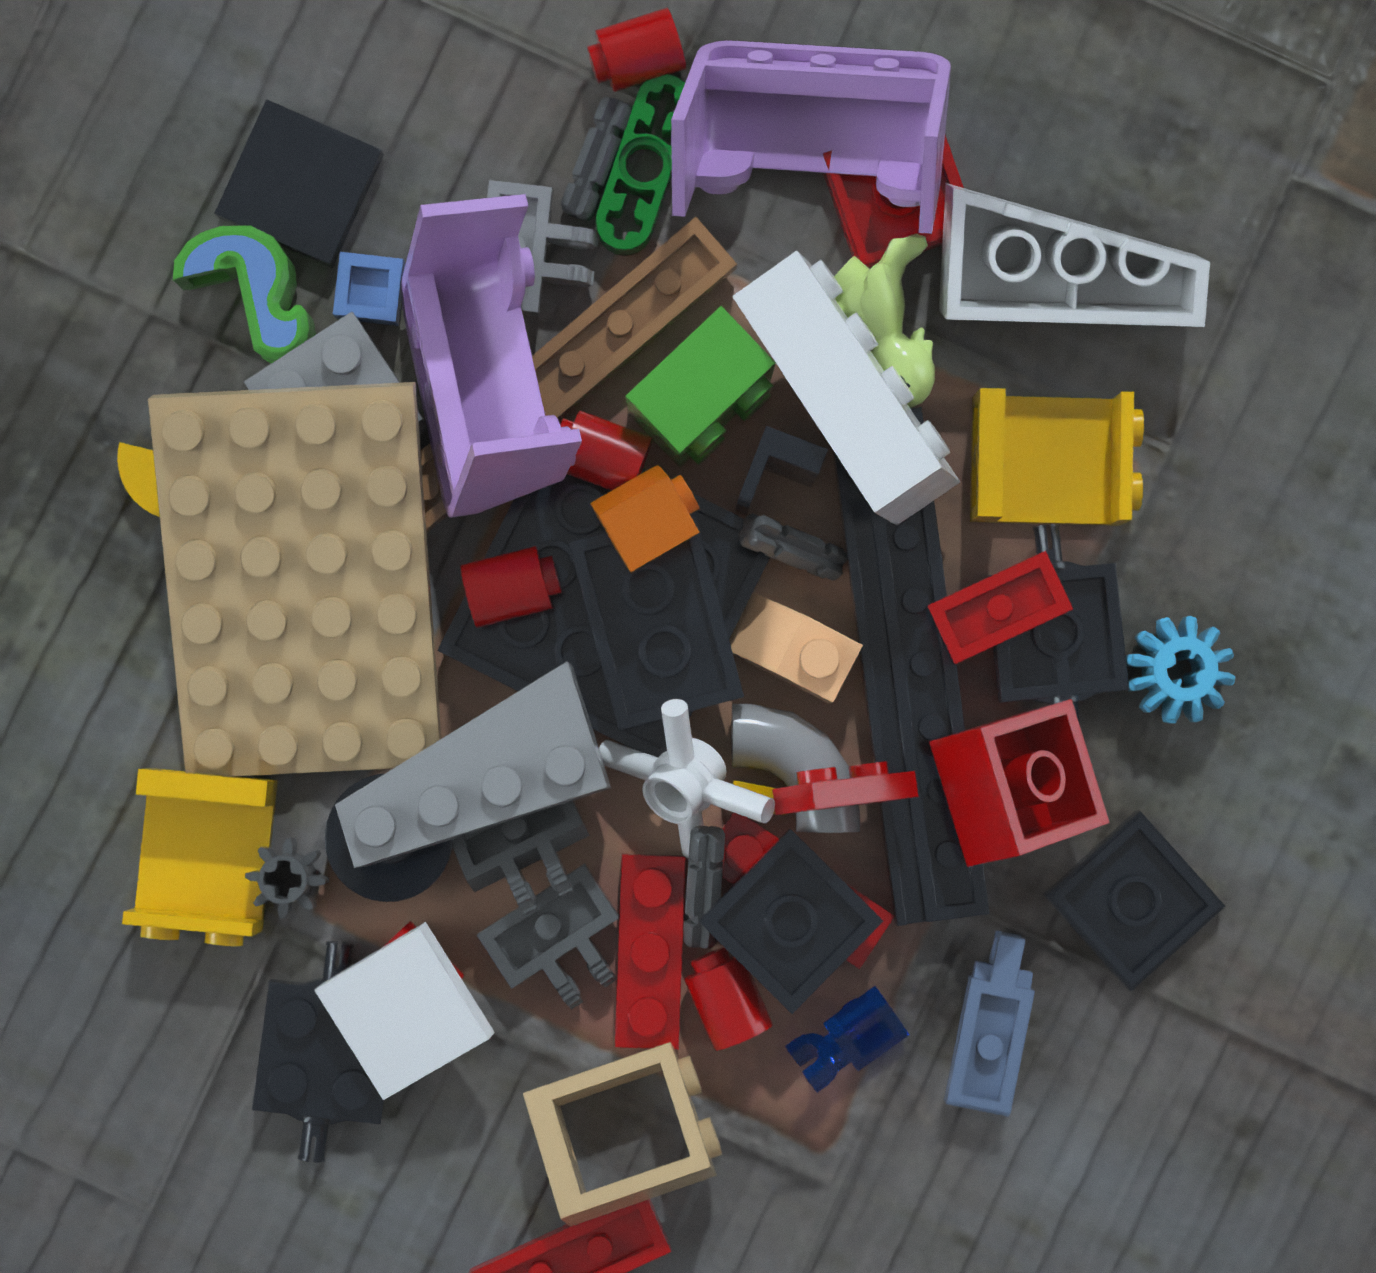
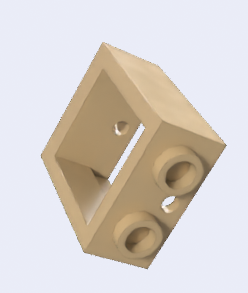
[523,1042,722,1226]

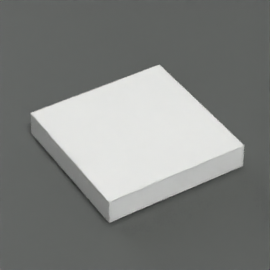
[314,922,495,1100]

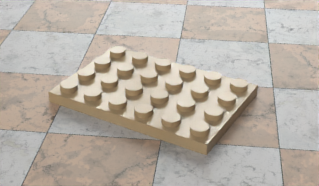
[148,382,442,777]

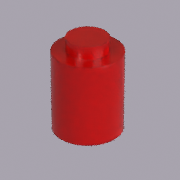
[587,7,686,92]
[560,410,653,491]
[460,546,562,628]
[684,947,773,1051]

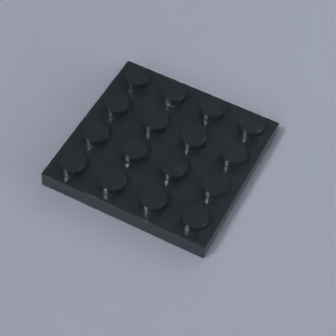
[437,469,770,757]

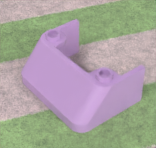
[671,41,951,234]
[401,194,582,518]

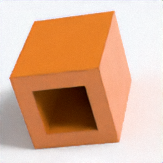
[590,465,700,572]

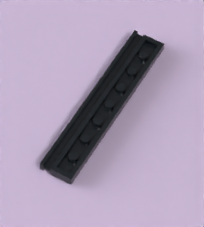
[832,407,990,926]

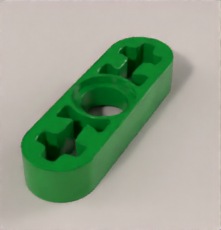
[596,74,685,256]

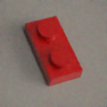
[927,550,1073,665]
[772,761,919,815]

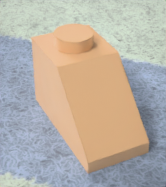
[729,593,863,704]

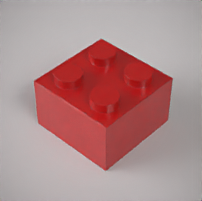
[929,699,1110,867]

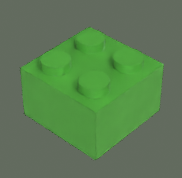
[625,306,776,468]

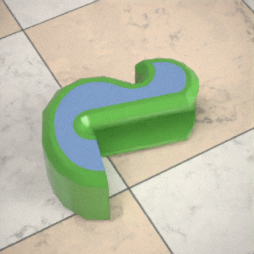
[173,225,316,364]

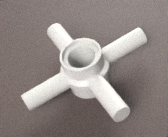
[599,699,775,859]

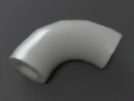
[731,704,860,833]

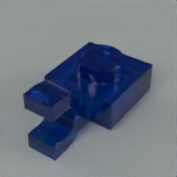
[785,986,910,1093]

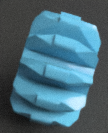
[1126,616,1235,724]

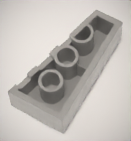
[335,661,611,868]

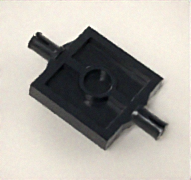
[986,524,1129,724]
[252,941,384,1163]

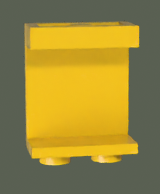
[970,388,1144,526]
[122,768,278,946]

